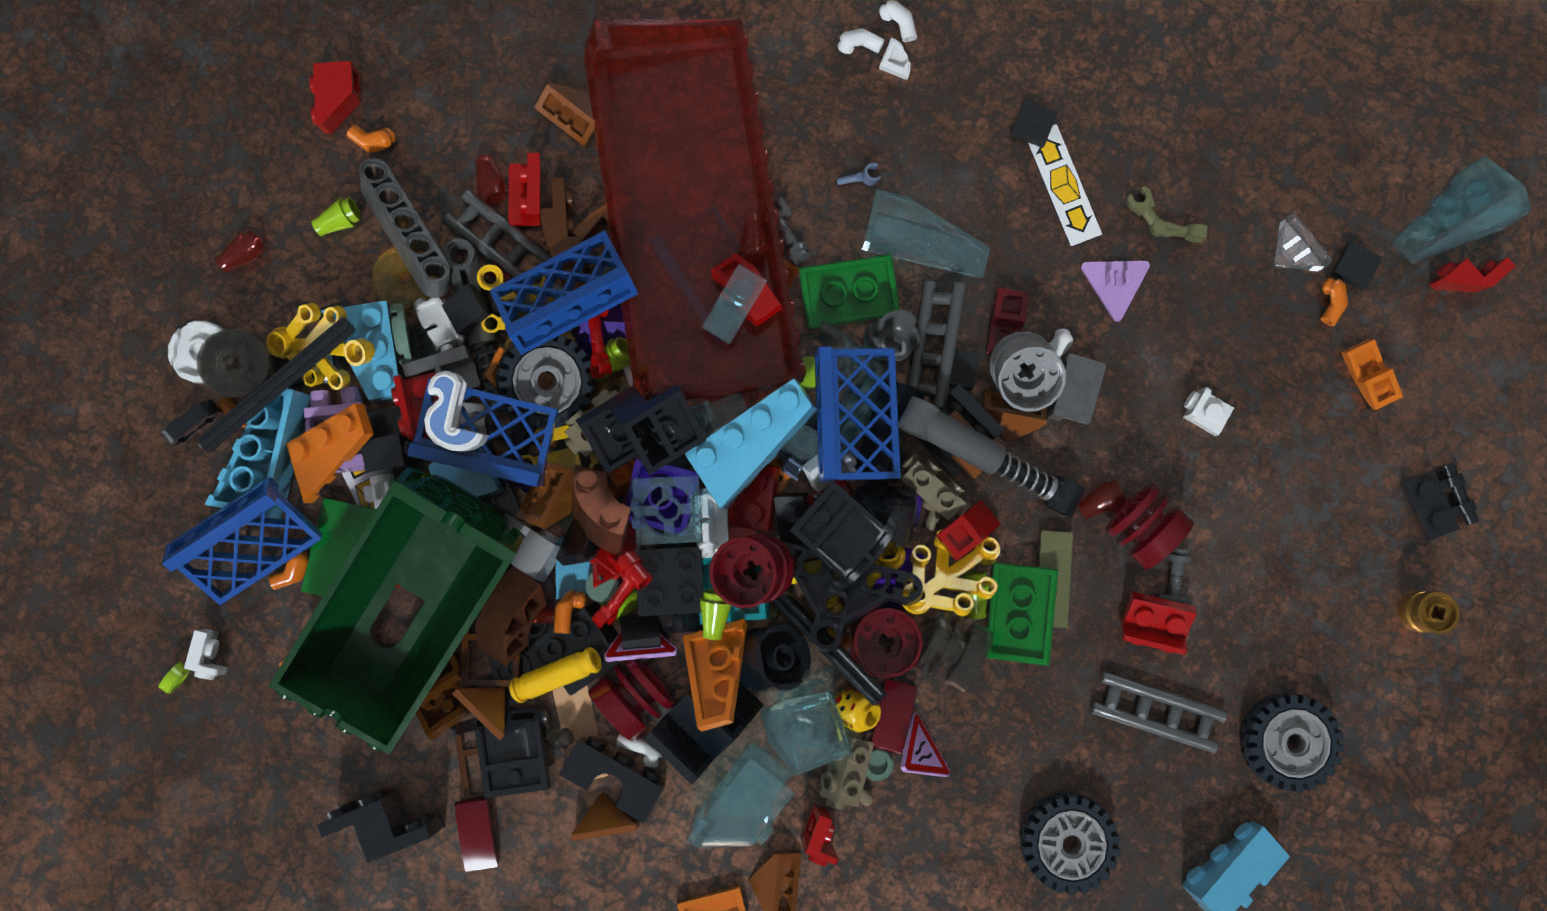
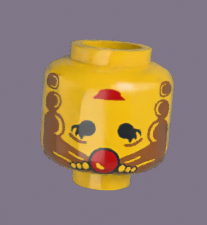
[832,685,881,733]

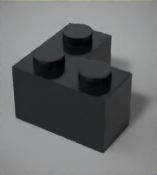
[361,406,423,476]

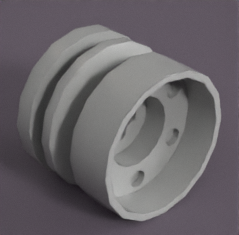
[989,331,1066,411]

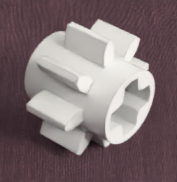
[363,473,395,509]

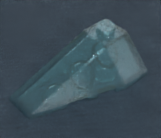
[1392,156,1532,263]
[862,189,990,279]

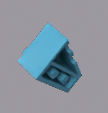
[322,301,404,405]
[1182,821,1290,911]

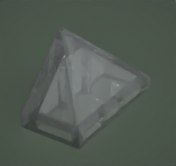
[1275,211,1333,272]

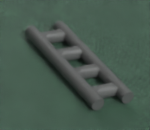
[442,189,550,284]
[907,281,966,409]
[1091,671,1228,753]

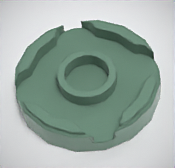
[390,302,414,367]

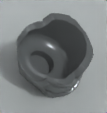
[863,309,920,362]

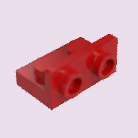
[508,153,541,226]
[391,371,439,442]
[728,465,780,532]
[1120,591,1197,655]
[800,803,839,867]

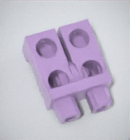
[304,386,371,473]

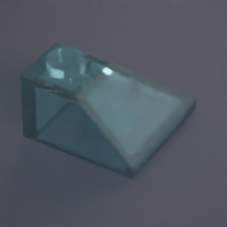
[760,691,852,776]

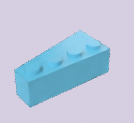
[685,379,817,509]
[205,389,311,519]

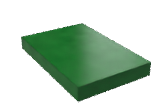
[798,254,900,331]
[301,498,376,596]
[984,562,1059,666]

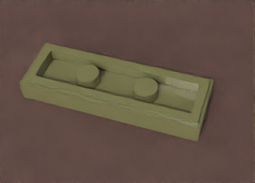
[1037,530,1073,628]

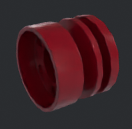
[1105,483,1194,569]
[710,534,795,608]
[849,608,923,678]
[588,659,675,742]

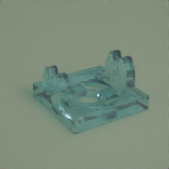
[631,475,703,545]

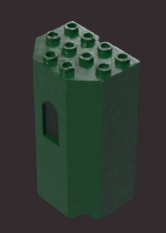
[269,467,525,754]

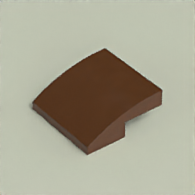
[415,652,478,740]

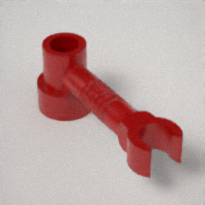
[588,310,612,379]
[592,550,653,629]

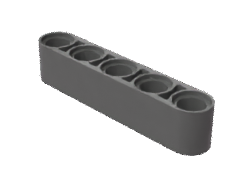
[359,158,450,298]

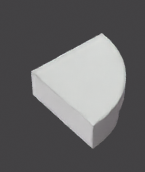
[879,37,911,80]

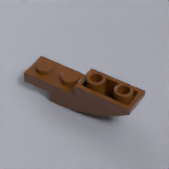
[540,178,590,292]

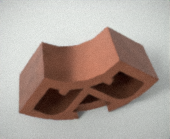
[571,465,631,556]
[475,566,546,666]

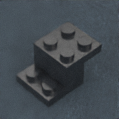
[575,384,706,475]
[644,681,764,785]
[317,788,445,863]

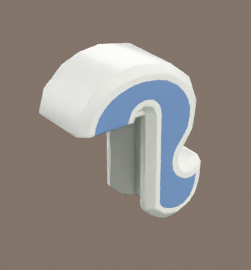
[424,371,489,452]

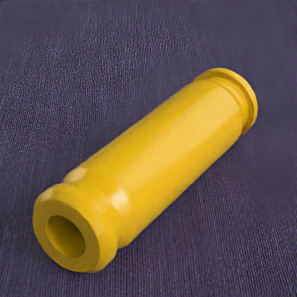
[509,647,602,703]

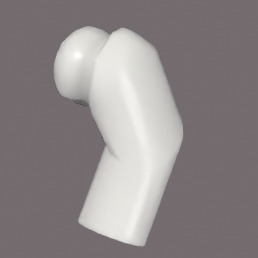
[879,0,917,42]
[838,28,885,54]
[1049,328,1073,358]
[617,734,662,768]

